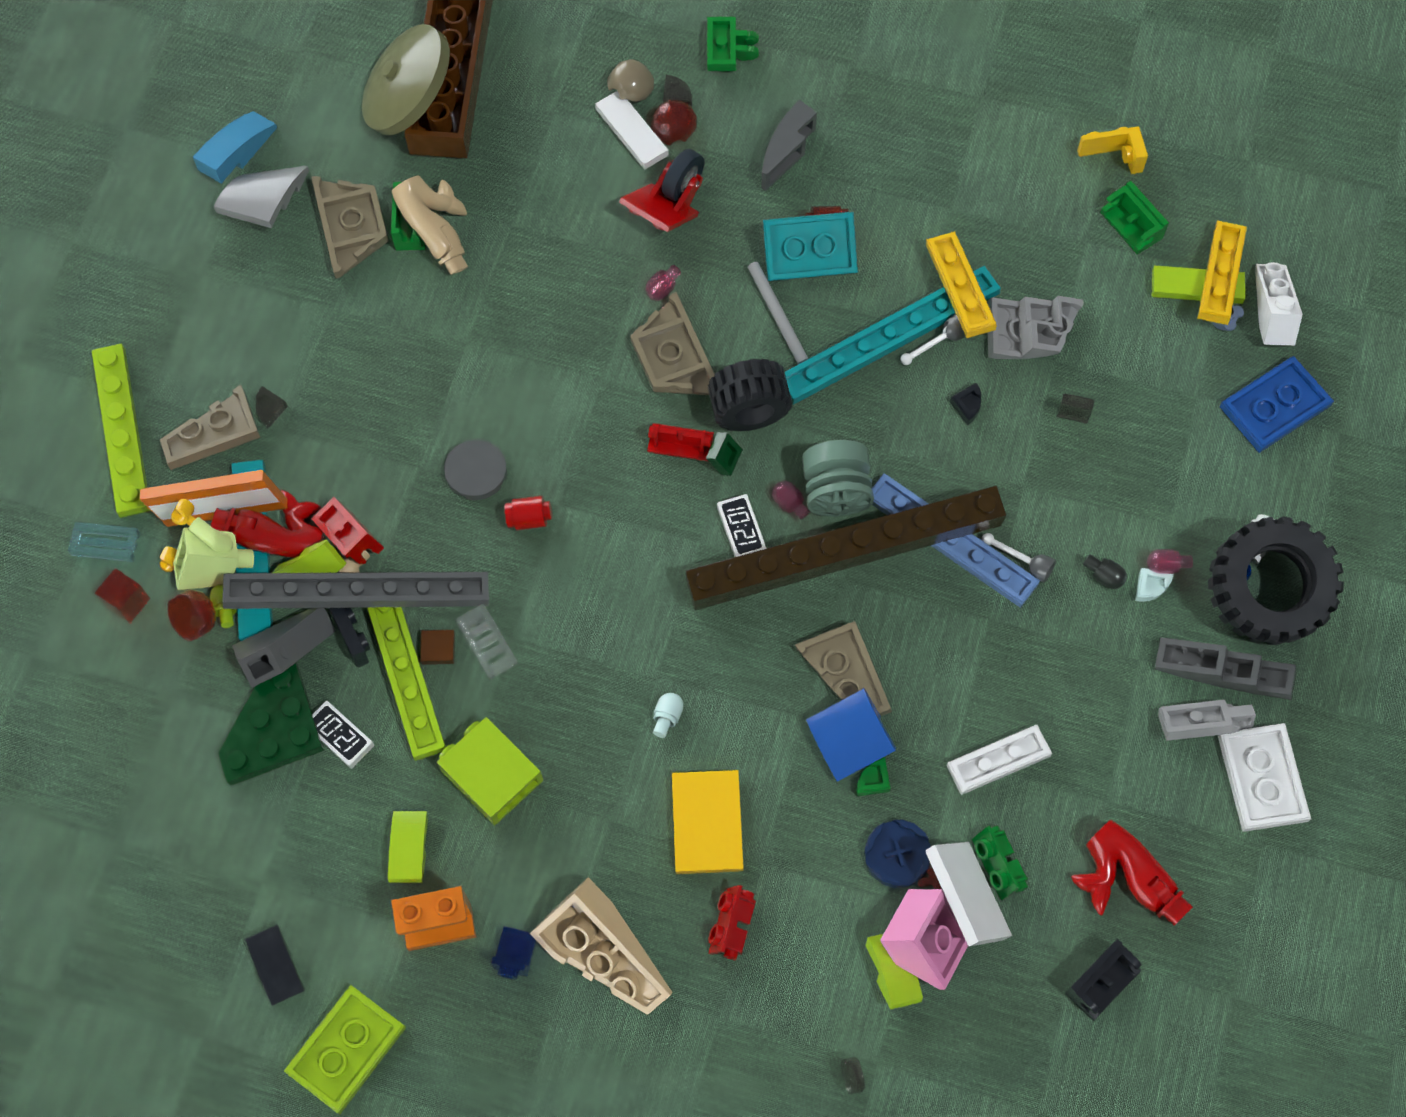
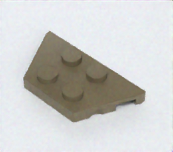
[311,176,389,278]
[630,292,715,395]

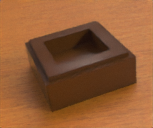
[420,630,455,665]

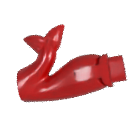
[210,490,324,558]
[1071,820,1193,926]

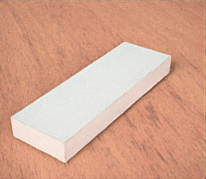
[595,91,669,170]
[947,725,1052,795]

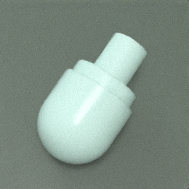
[653,693,683,738]

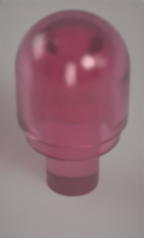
[645,265,681,301]
[772,481,810,519]
[1147,549,1193,574]

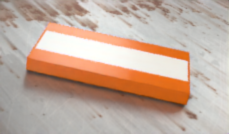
[140,470,287,527]

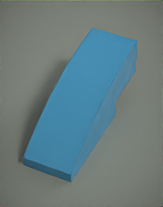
[193,111,277,184]

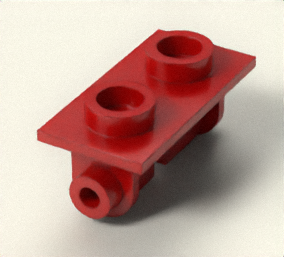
[647,423,714,461]
[708,885,756,960]

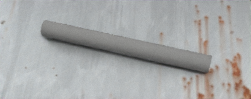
[748,262,809,364]

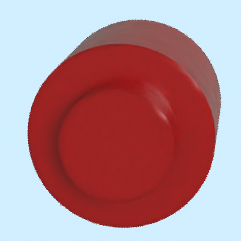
[505,495,552,531]

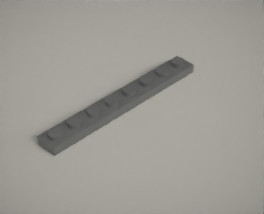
[223,572,489,609]

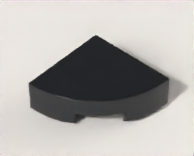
[950,383,981,425]

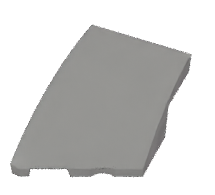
[214,166,309,228]
[987,296,1084,359]

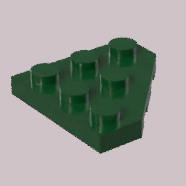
[218,662,325,786]

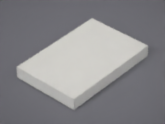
[1218,723,1311,832]
[926,842,1012,947]

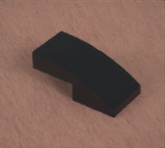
[245,924,305,1006]

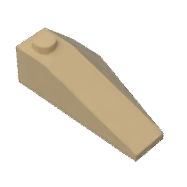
[530,877,673,1015]

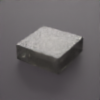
[1057,393,1094,424]

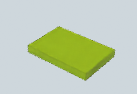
[284,985,406,1115]

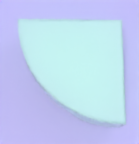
[1135,568,1174,602]

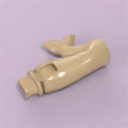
[391,175,468,275]

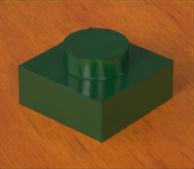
[706,432,743,476]

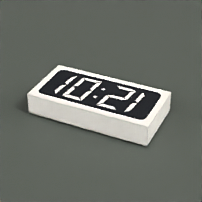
[717,494,767,557]
[312,700,375,769]

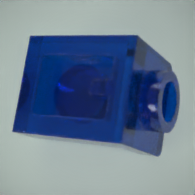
[491,926,537,980]

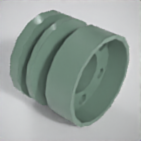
[802,440,874,517]

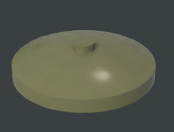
[362,24,450,135]

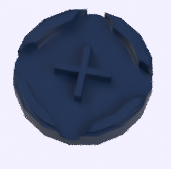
[864,820,931,888]

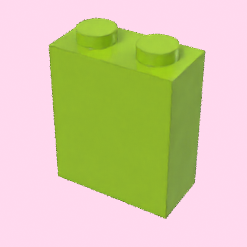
[437,717,543,826]

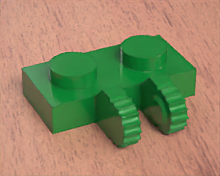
[707,17,759,71]

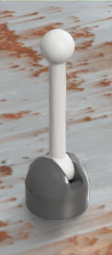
[900,314,966,365]
[982,533,1056,583]

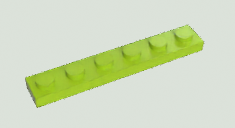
[92,343,151,518]
[367,607,446,761]

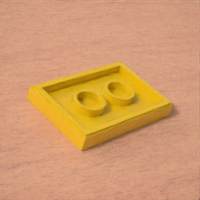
[672,770,744,874]

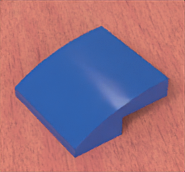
[806,688,896,782]

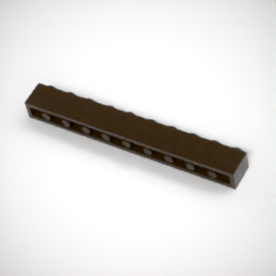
[686,485,1006,610]

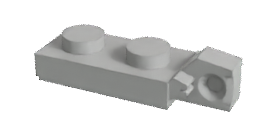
[1158,700,1256,741]

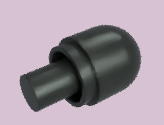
[1083,554,1127,589]

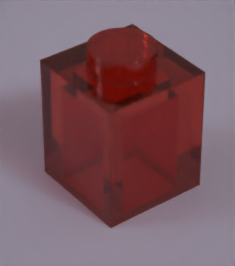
[94,568,150,623]

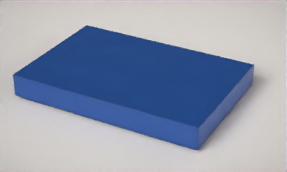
[1220,356,1334,453]

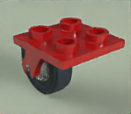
[619,149,705,232]

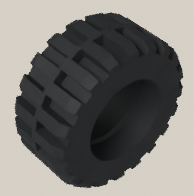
[1208,516,1344,645]

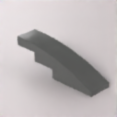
[1155,637,1297,700]

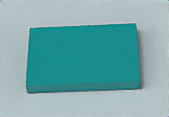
[762,212,858,281]

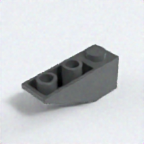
[232,608,335,688]

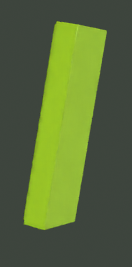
[1152,265,1245,304]

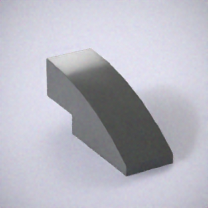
[761,99,817,191]

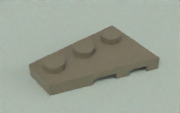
[160,385,260,470]
[795,621,892,716]

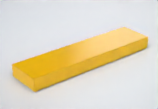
[1197,220,1247,325]
[926,231,996,338]

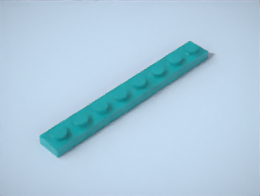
[785,266,1001,405]

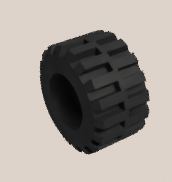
[708,359,792,431]

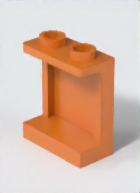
[391,886,476,951]

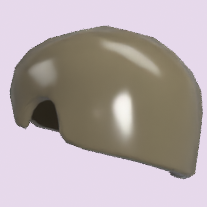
[607,59,654,102]

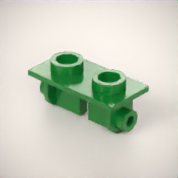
[971,826,1029,901]

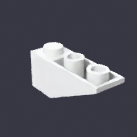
[1255,262,1303,346]

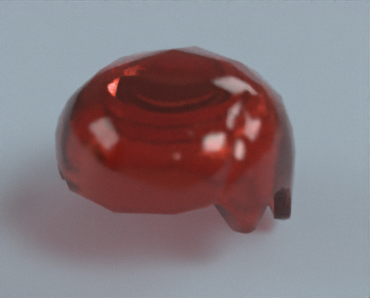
[651,100,697,145]
[167,589,216,641]

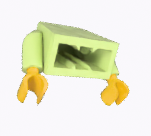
[160,499,254,590]

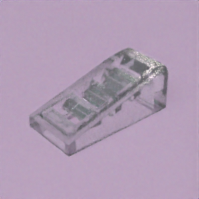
[456,604,518,679]

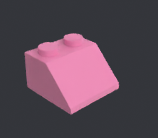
[880,889,968,990]

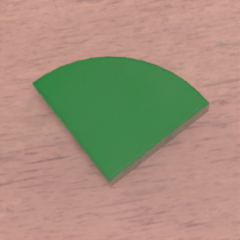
[857,757,891,796]

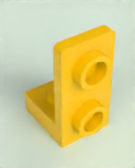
[1077,126,1148,174]

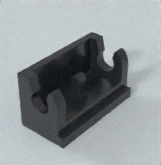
[1065,938,1142,1021]

